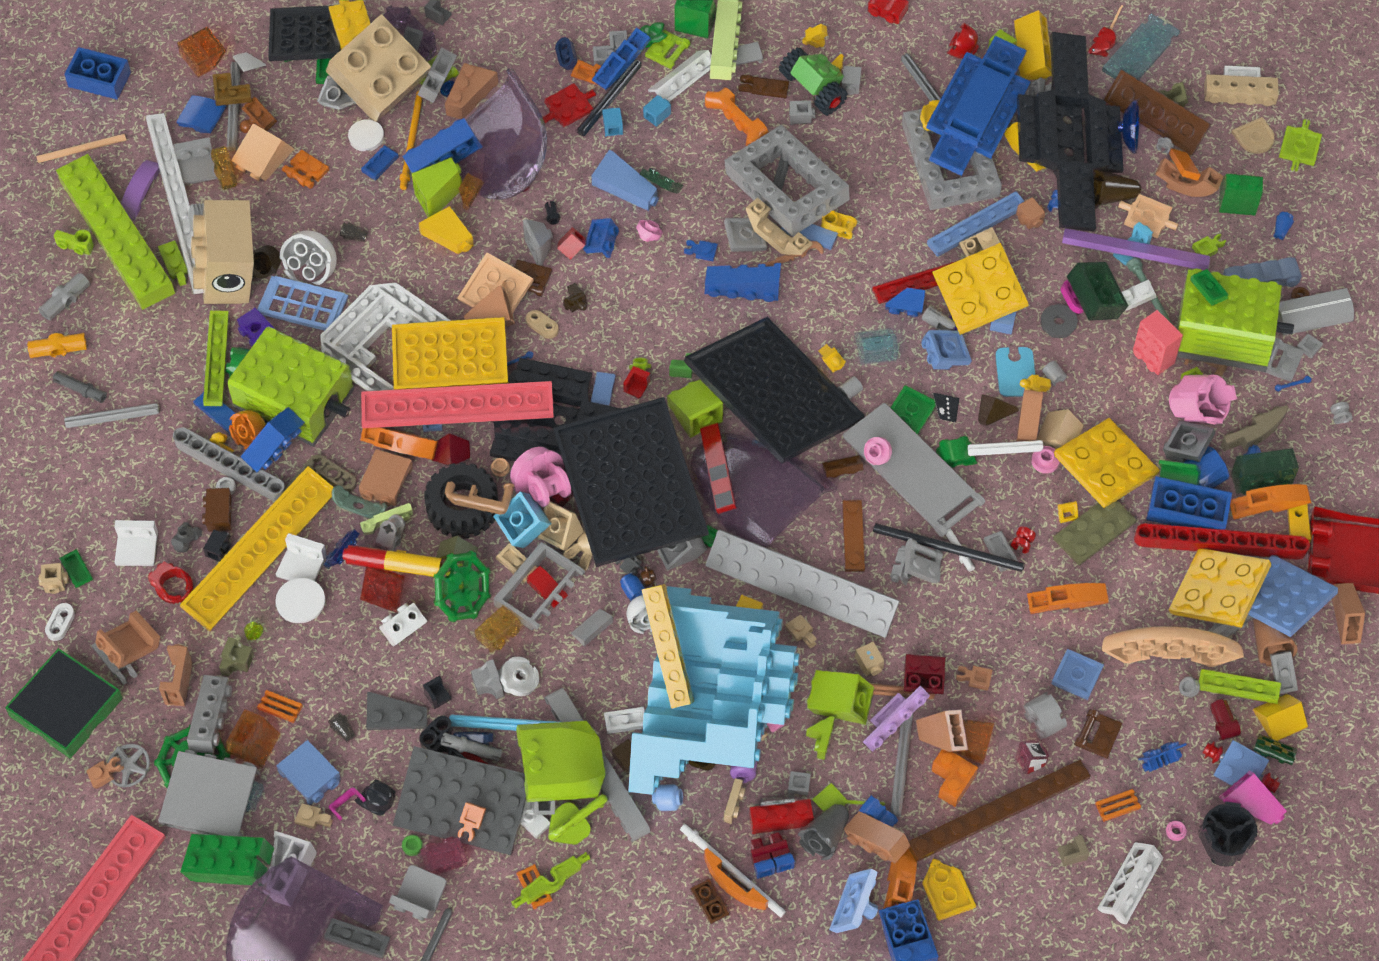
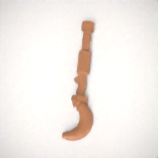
[760,241,824,267]

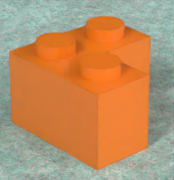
[931,749,978,807]

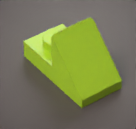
[806,716,835,760]

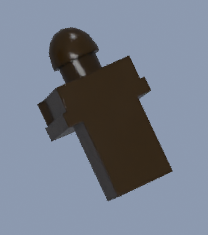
[563,283,587,312]

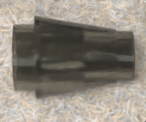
[340,222,368,242]
[328,712,356,743]

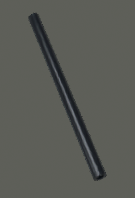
[873,523,1025,572]

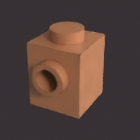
[1016,197,1045,229]

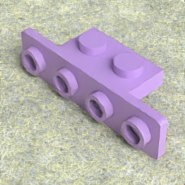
[863,686,930,751]

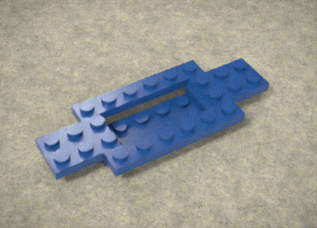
[926,36,1031,176]

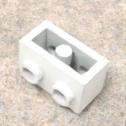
[379,602,427,646]

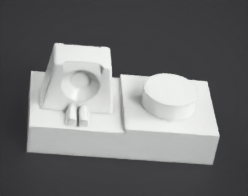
[1115,279,1157,312]

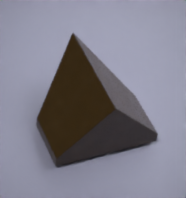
[978,394,1019,426]

